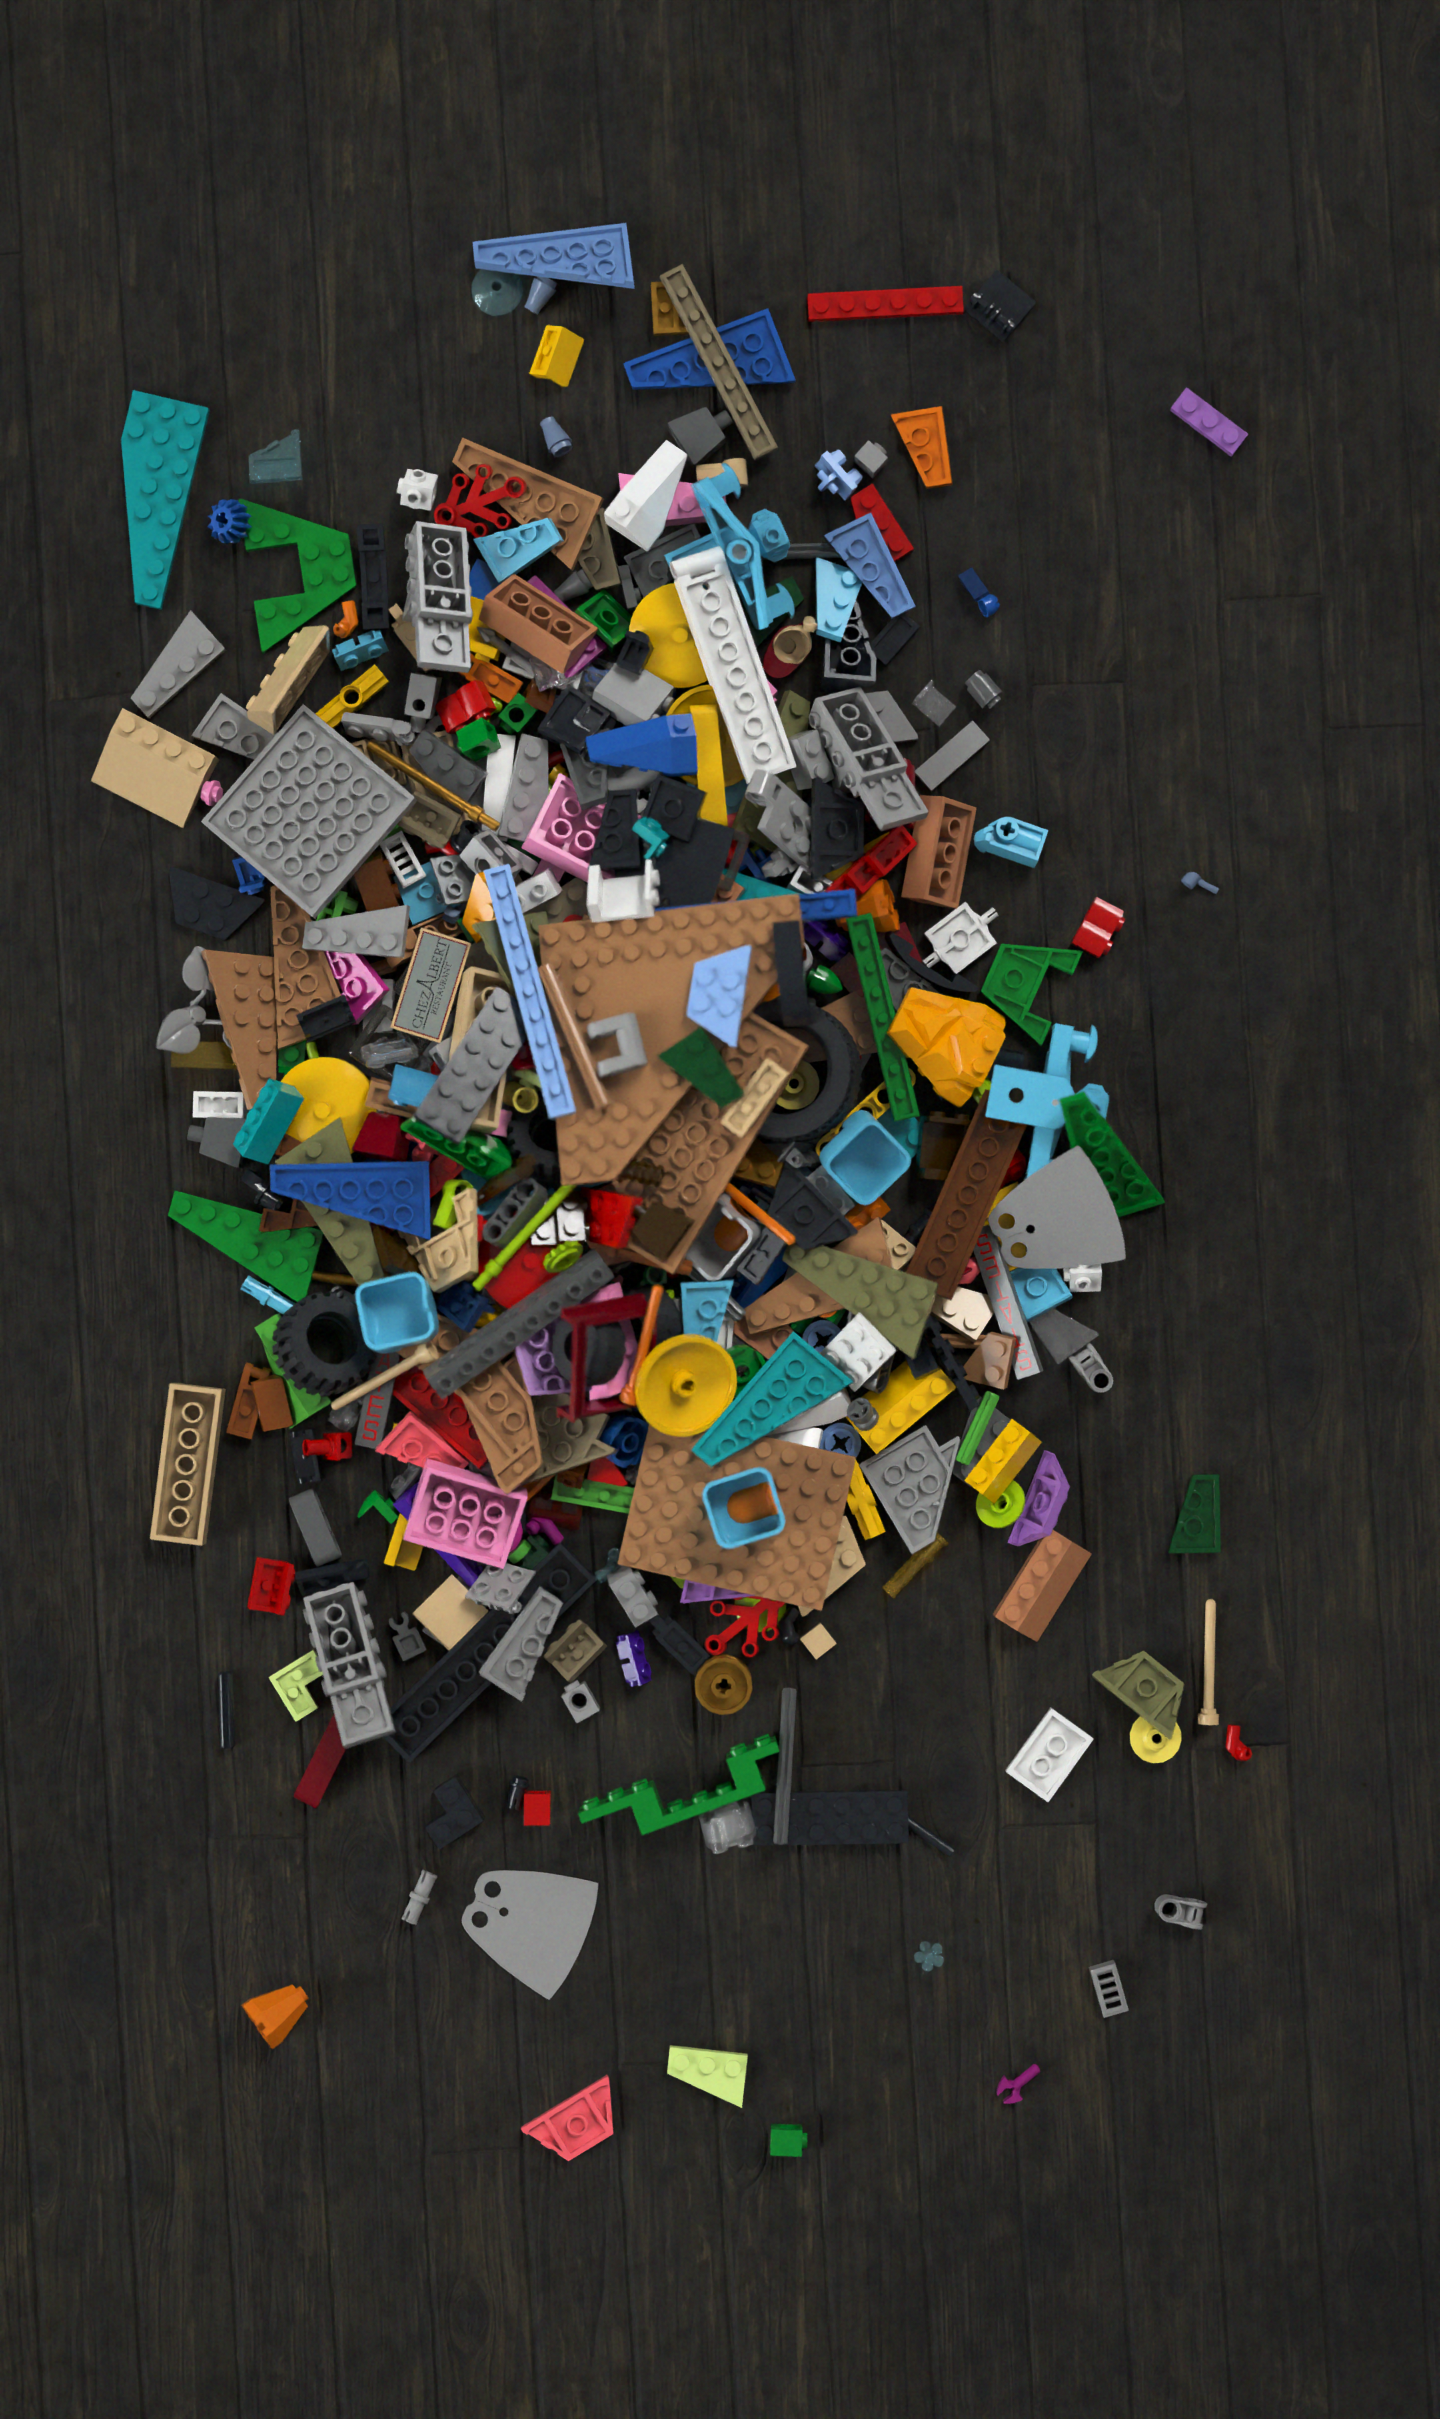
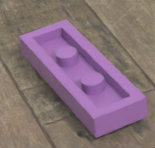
[1170,387,1248,456]

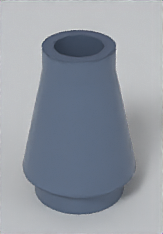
[525,277,557,315]
[540,417,572,457]

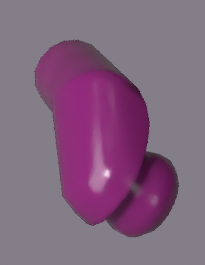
[525,1517,564,1545]

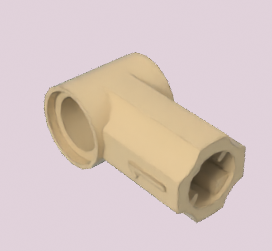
[696,458,748,488]

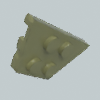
[1092,1651,1185,1740]

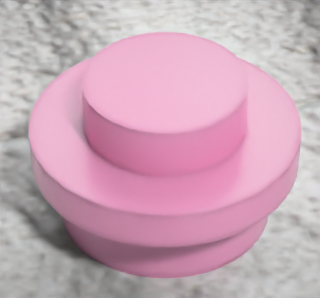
[201,780,223,806]

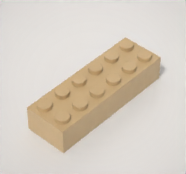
[449,966,513,1134]
[150,1383,226,1546]

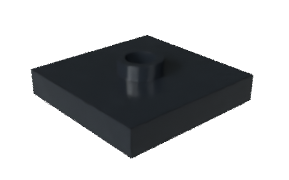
[641,774,707,842]

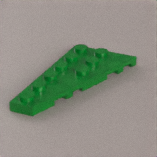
[1059,1091,1165,1217]
[168,1191,324,1302]

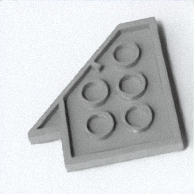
[859,1425,961,1555]

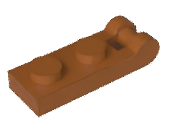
[226,1362,271,1439]

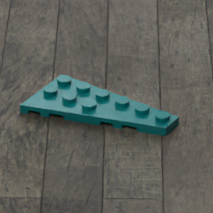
[691,1331,853,1468]

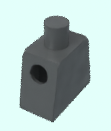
[668,407,733,470]
[187,1117,246,1168]

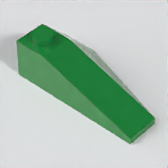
[400,1117,512,1181]

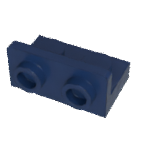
[435,1280,495,1333]

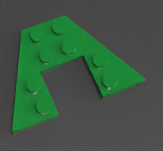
[238,499,357,653]

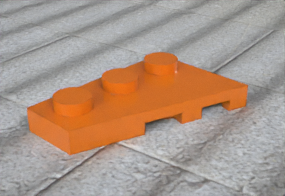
[891,406,953,489]

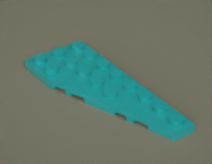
[121,390,210,610]

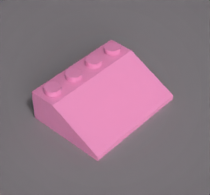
[521,773,642,883]
[403,1458,528,1569]

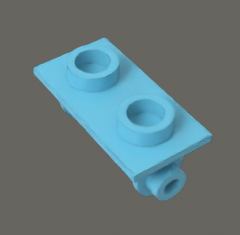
[332,629,389,671]

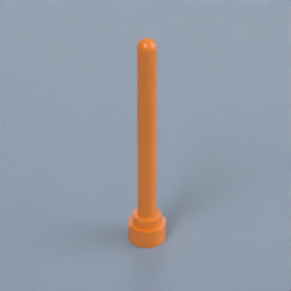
[724,1182,795,1245]
[619,1285,663,1405]

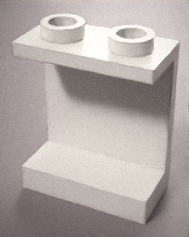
[587,860,660,923]

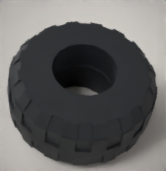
[622,1285,683,1347]
[552,1319,626,1387]

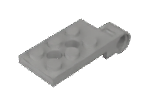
[745,769,811,869]

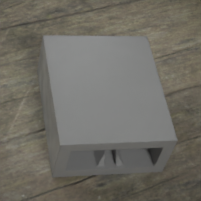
[592,663,674,726]

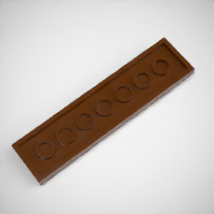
[906,1089,1027,1301]

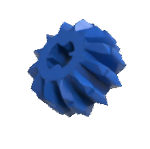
[207,499,252,544]

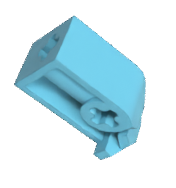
[974,817,1048,868]

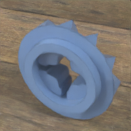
[802,1320,841,1353]
[820,1423,861,1457]

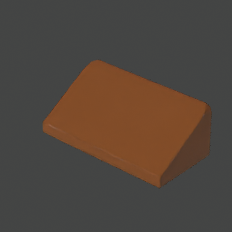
[251,1374,293,1432]

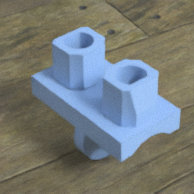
[815,450,863,501]

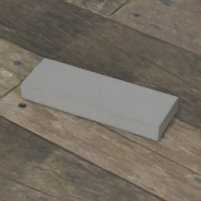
[915,721,990,791]

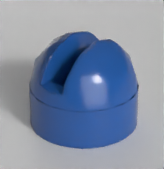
[978,594,1000,617]

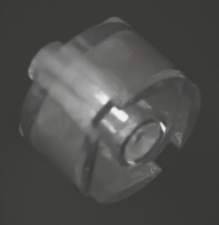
[698,1801,757,1854]

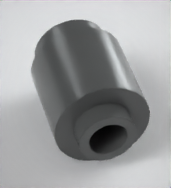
[965,670,1002,709]

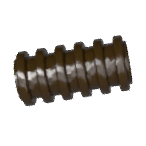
[617,1159,664,1188]

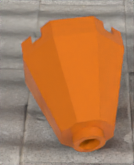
[835,879,900,933]
[242,1985,309,2049]

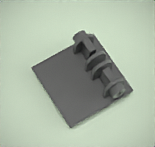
[430,854,476,906]

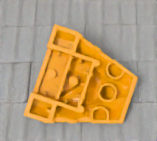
[887,987,1005,1107]

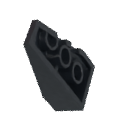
[820,599,876,693]

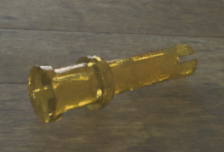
[882,1532,949,1599]

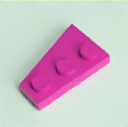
[324,951,390,1025]

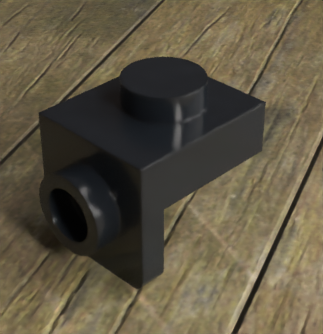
[616,630,654,676]

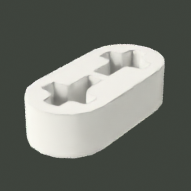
[501,841,539,875]

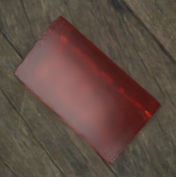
[528,1491,583,1530]

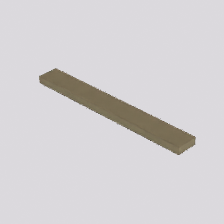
[660,264,778,461]

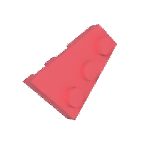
[376,1411,469,1469]

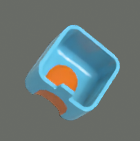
[703,1467,785,1549]

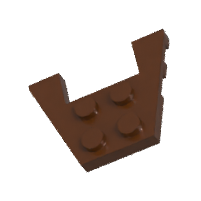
[259,1133,318,1232]

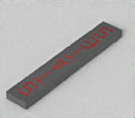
[973,1224,1043,1380]
[355,1351,400,1449]

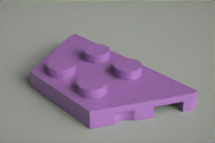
[1007,1450,1070,1547]

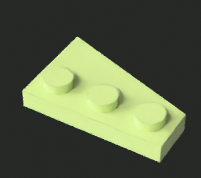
[667,2045,748,2108]

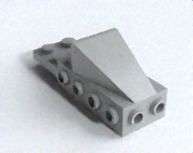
[402,521,473,673]
[809,687,928,831]
[303,1582,395,1748]

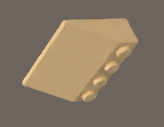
[246,625,330,735]
[91,708,219,828]

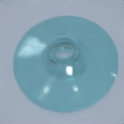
[471,269,523,316]

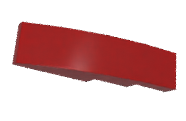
[823,825,917,897]

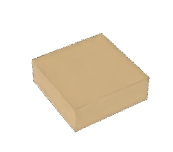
[800,1622,837,1659]

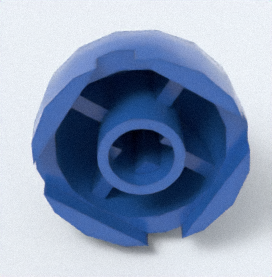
[599,1414,649,1468]

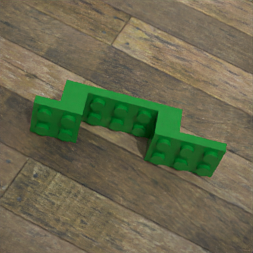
[578,1734,779,1835]

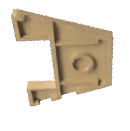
[397,1188,478,1293]
[798,1516,866,1617]

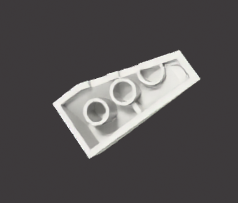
[604,440,687,552]

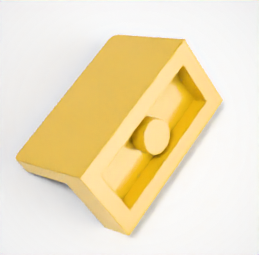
[529,325,584,387]
[384,1513,424,1571]

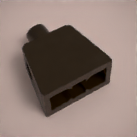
[631,1201,695,1262]

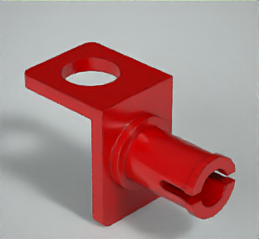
[302,1432,352,1460]

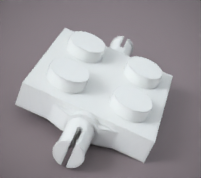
[922,902,999,973]

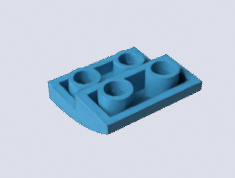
[388,1064,439,1108]

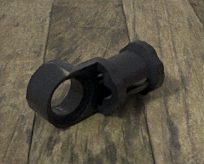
[240,1168,288,1211]

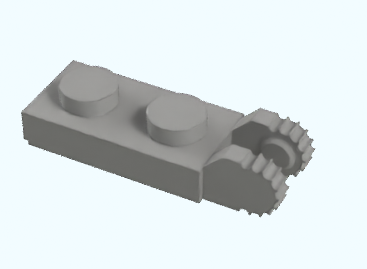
[341,712,416,746]

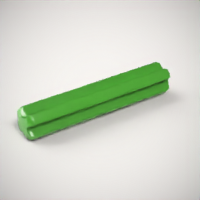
[956,1391,999,1465]

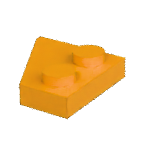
[462,872,496,943]

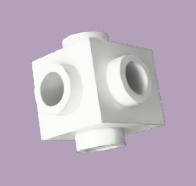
[397,469,438,511]
[1063,1264,1102,1292]

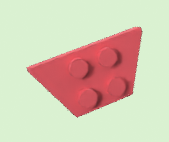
[521,2075,613,2161]

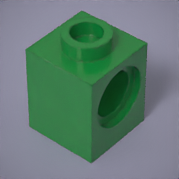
[498,693,539,736]
[456,717,501,762]
[770,2124,807,2157]

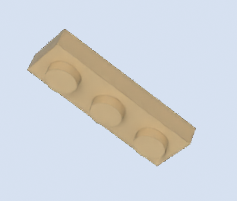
[721,1058,790,1138]

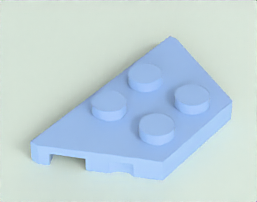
[687,945,752,1048]

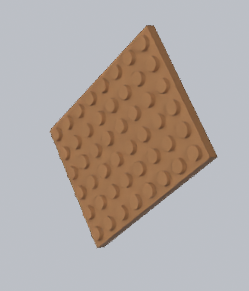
[618,1423,856,1611]

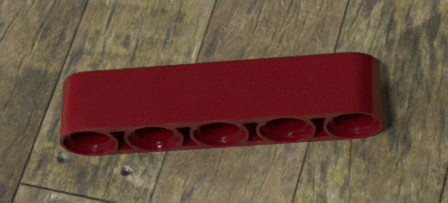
[293,1713,347,1809]

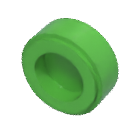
[507,1539,531,1564]

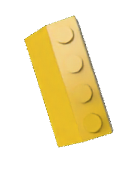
[846,1360,957,1454]

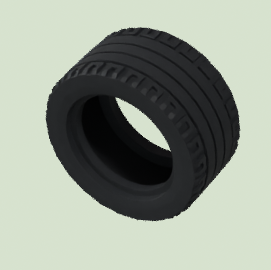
[752,999,862,1142]

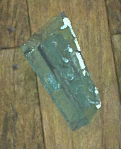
[249,429,303,484]

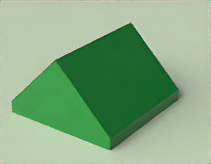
[575,589,632,653]

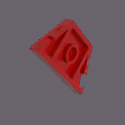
[581,1187,642,1248]

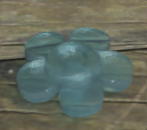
[914,1941,944,1972]

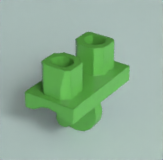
[316,890,358,921]

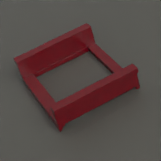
[557,1293,657,1423]

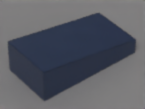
[958,567,989,602]

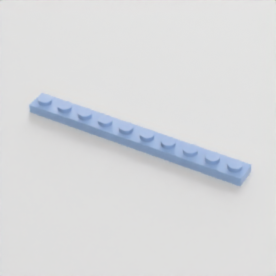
[484,864,576,1120]

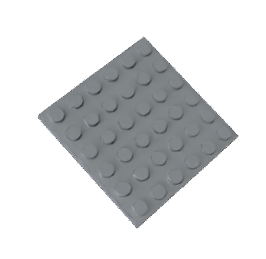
[201,704,417,919]

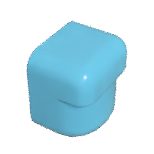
[819,1110,911,1205]
[356,1272,439,1354]

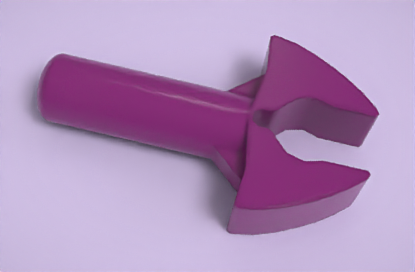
[996,2064,1040,2104]

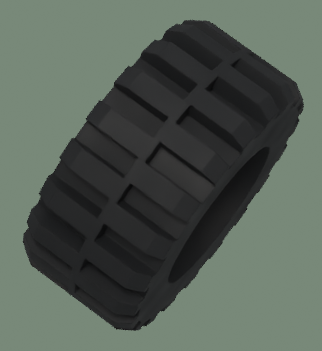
[507,1093,585,1192]
[272,1291,376,1396]

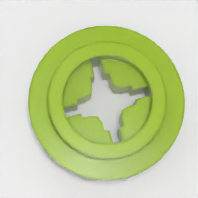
[543,1241,583,1273]

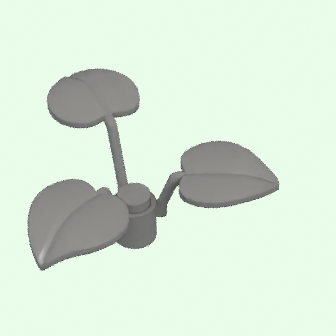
[157,946,232,1054]

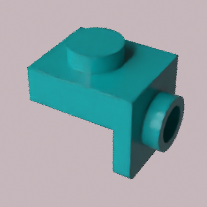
[632,817,670,860]

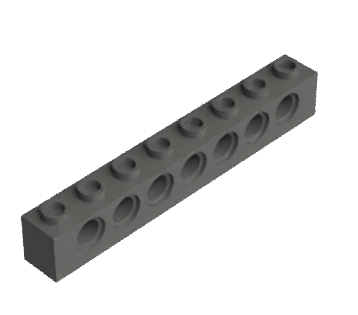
[423,1248,614,1399]

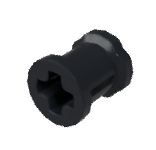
[450,820,482,854]

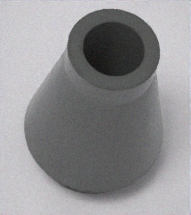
[554,569,594,603]

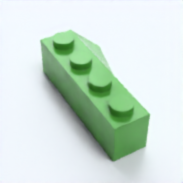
[255,1314,334,1429]

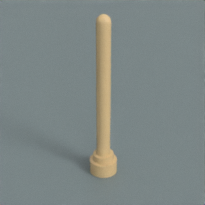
[331,1341,438,1410]
[1198,1599,1219,1725]

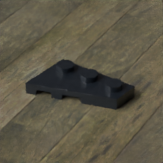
[588,789,641,871]

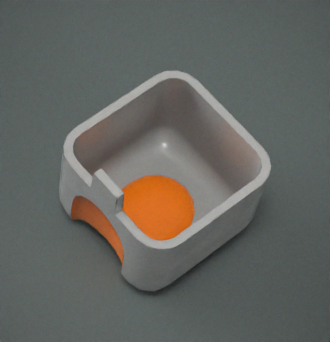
[685,1192,766,1281]

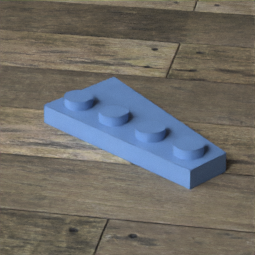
[824,513,916,619]

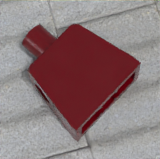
[352,1111,410,1162]

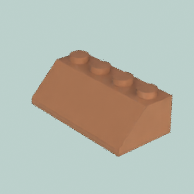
[478,574,598,674]
[901,795,976,909]
[993,1530,1091,1642]

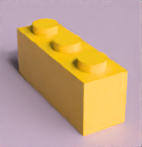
[964,1419,1042,1504]

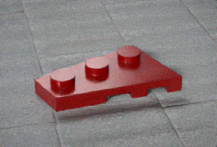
[850,483,914,562]

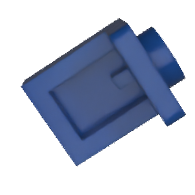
[232,856,268,895]

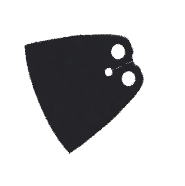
[615,819,734,908]

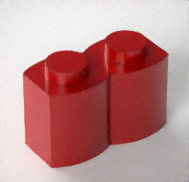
[435,680,496,735]
[1071,897,1125,958]

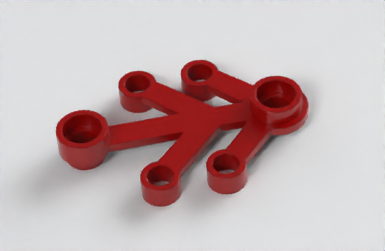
[434,464,527,538]
[705,1596,786,1657]

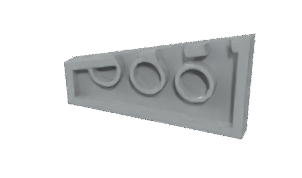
[191,693,278,760]
[479,1587,562,1701]

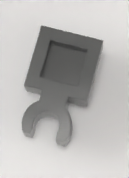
[618,564,642,613]
[389,1611,427,1661]

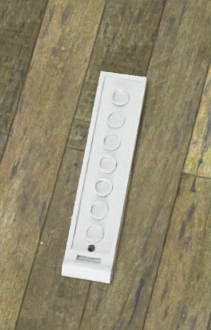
[670,546,797,784]

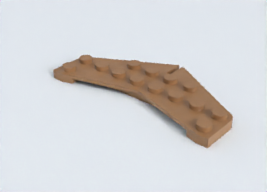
[396,1314,543,1495]

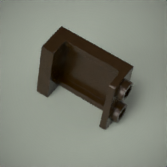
[915,1111,972,1181]

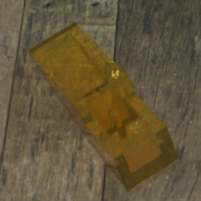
[171,1042,238,1070]

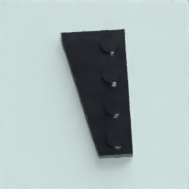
[924,1315,980,1411]

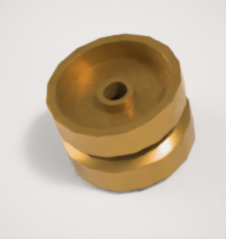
[695,1654,752,1715]

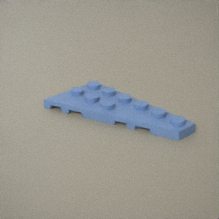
[473,223,635,289]

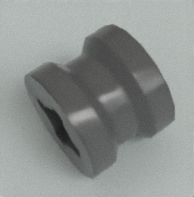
[847,1398,879,1431]

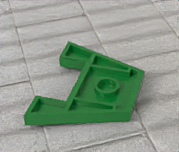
[980,944,1083,1046]

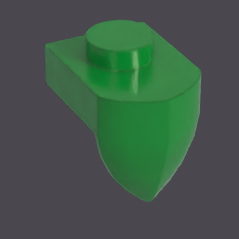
[806,964,842,994]
[357,1490,399,1524]

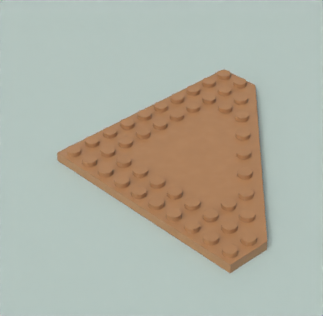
[538,894,805,1186]
[582,914,809,1274]

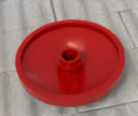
[477,1210,582,1309]

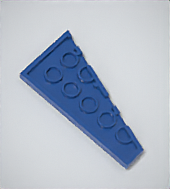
[623,308,796,390]
[270,1161,431,1240]

